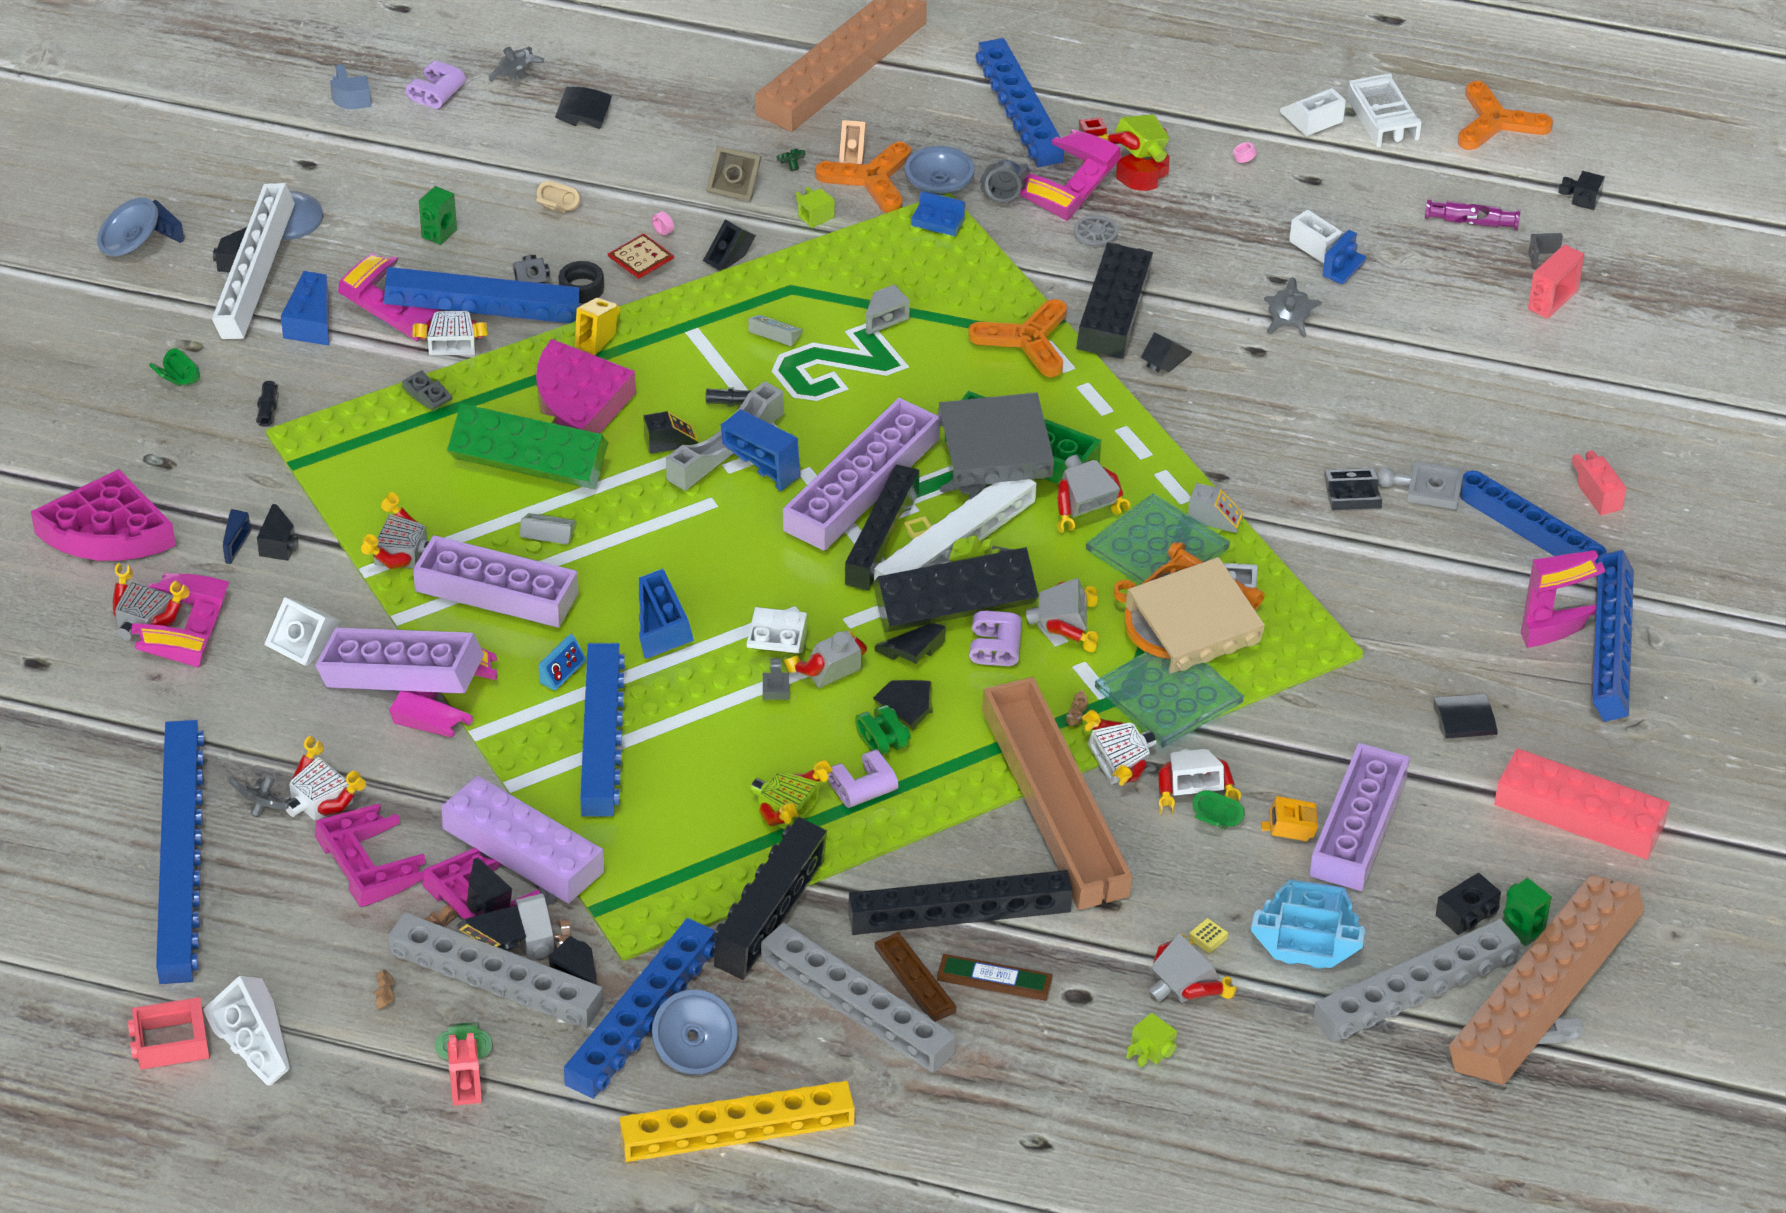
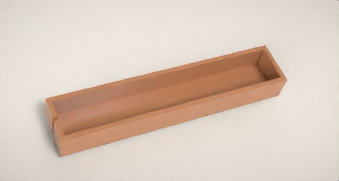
[755,0,927,132]
[982,677,1133,910]
[1449,874,1644,1085]

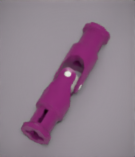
[1425,198,1521,230]

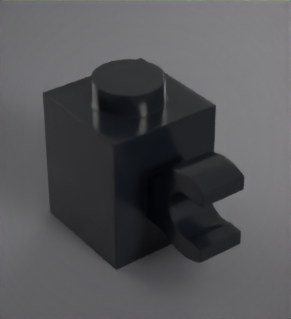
[1558,170,1605,210]

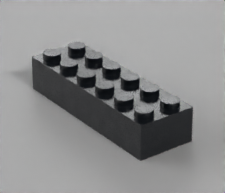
[1076,242,1153,359]
[873,547,1039,633]
[712,817,827,980]

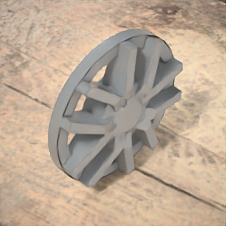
[1074,215,1118,248]

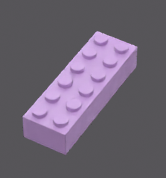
[413,535,578,627]
[315,628,484,693]
[1310,743,1410,891]
[441,775,604,904]

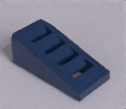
[152,200,184,243]
[222,509,251,564]

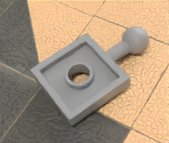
[1376,461,1464,510]

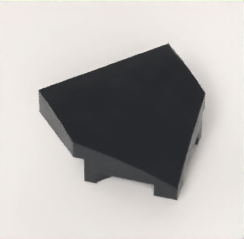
[873,680,933,730]

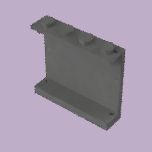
[938,392,1054,487]

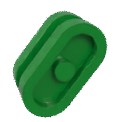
[855,705,911,755]

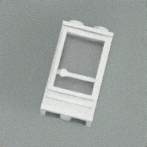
[1347,73,1422,147]

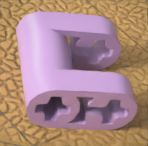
[405,60,466,109]
[969,611,1022,666]
[828,749,898,808]

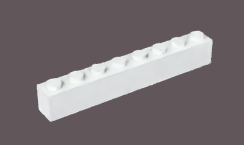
[212,183,295,339]
[874,479,1036,581]

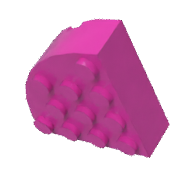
[536,339,636,434]
[31,469,176,561]

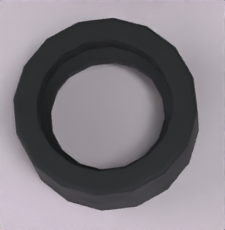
[558,261,604,304]

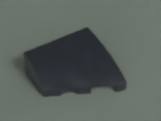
[875,623,946,664]

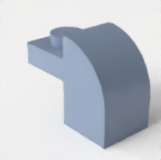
[330,64,371,109]

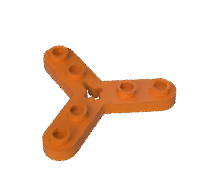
[1458,81,1553,150]
[815,141,911,213]
[968,299,1067,377]

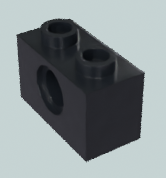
[1435,872,1501,935]

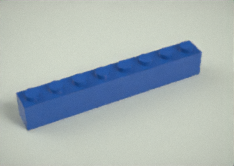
[383,267,579,323]
[580,643,625,816]

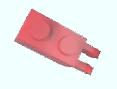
[1572,450,1627,516]
[447,1033,482,1106]

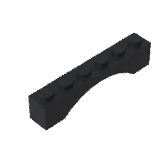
[845,464,920,591]

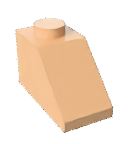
[839,120,867,164]

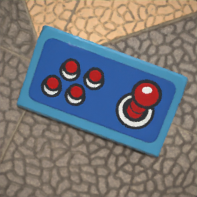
[539,634,586,690]

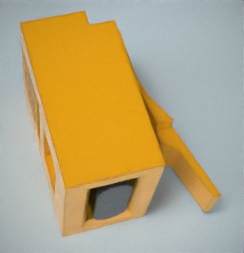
[1261,796,1318,842]

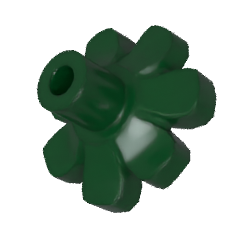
[776,148,806,171]

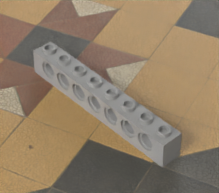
[388,913,603,1029]
[1313,919,1520,1043]
[761,923,956,1074]

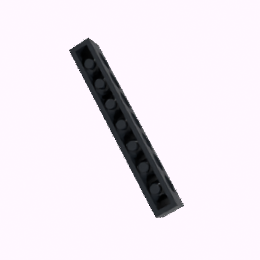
[848,870,1072,935]

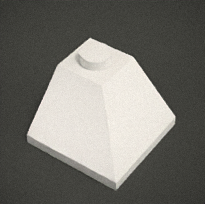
[264,597,341,666]

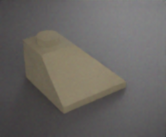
[706,146,762,201]

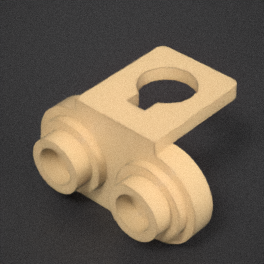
[535,181,581,214]

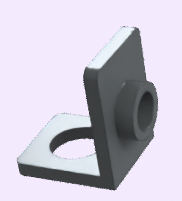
[1528,233,1563,268]

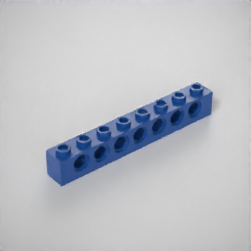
[975,38,1064,167]
[1592,550,1634,722]
[564,918,716,1099]

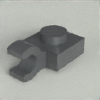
[763,658,789,700]

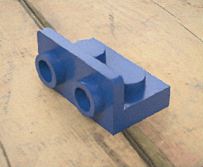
[911,191,965,236]
[1322,230,1366,284]

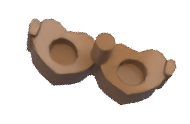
[1066,690,1088,726]
[424,904,458,926]
[553,919,571,947]
[374,969,394,1009]

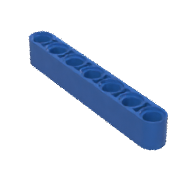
[1460,470,1607,577]

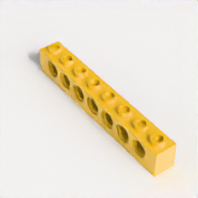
[619,1081,855,1162]

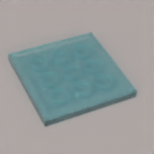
[1086,493,1230,584]
[1095,652,1244,748]

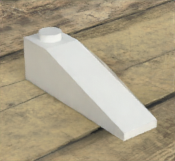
[203,976,290,1086]

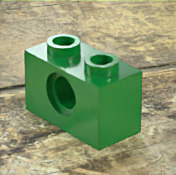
[419,186,457,245]
[1503,877,1552,946]

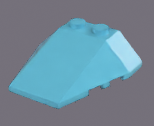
[1251,879,1365,968]

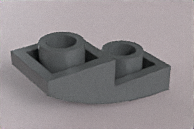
[402,370,453,410]

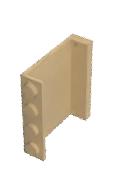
[1125,557,1265,674]

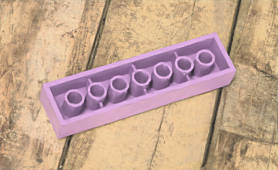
[783,398,940,551]

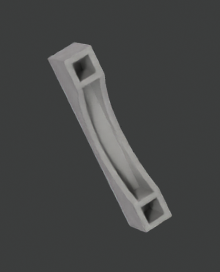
[666,381,784,491]

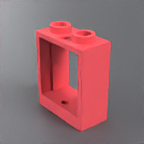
[1528,244,1585,319]
[128,997,209,1070]

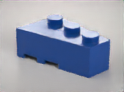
[281,271,329,346]
[721,409,800,491]
[639,569,694,659]

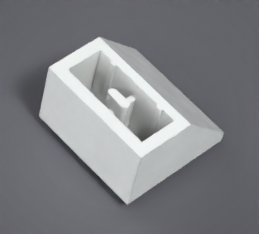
[1280,88,1346,136]
[1289,210,1345,264]
[747,607,807,653]

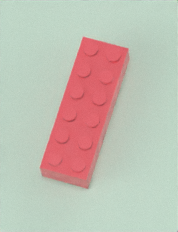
[1494,748,1670,860]

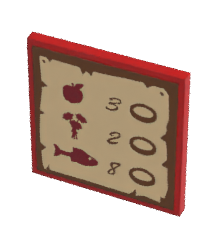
[608,233,674,279]

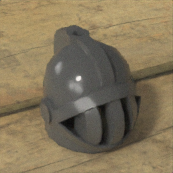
[980,160,1030,203]

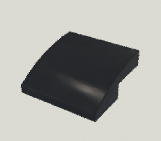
[555,86,612,129]
[1324,468,1382,510]
[1433,694,1498,739]

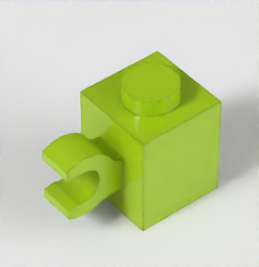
[795,187,835,228]
[949,535,1000,562]
[1126,1012,1177,1067]

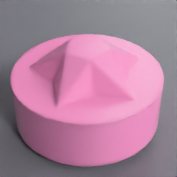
[1233,142,1257,163]
[652,211,674,236]

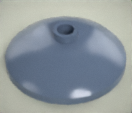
[905,146,974,194]
[252,191,323,240]
[97,197,158,257]
[652,990,738,1075]

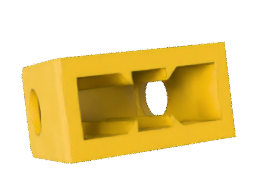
[574,298,621,355]

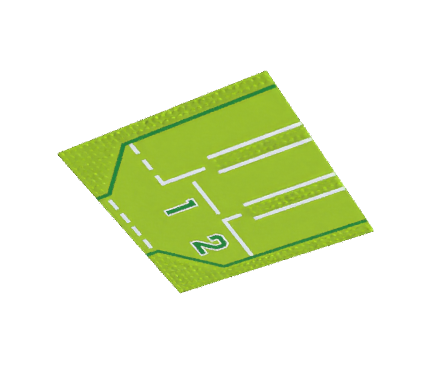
[266,193,1364,961]

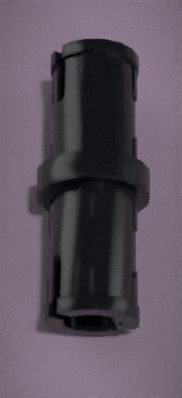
[256,381,278,427]
[706,387,751,407]

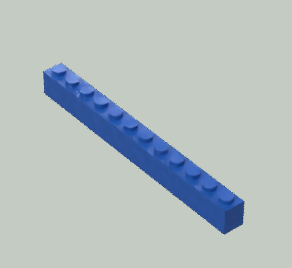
[156,720,205,984]

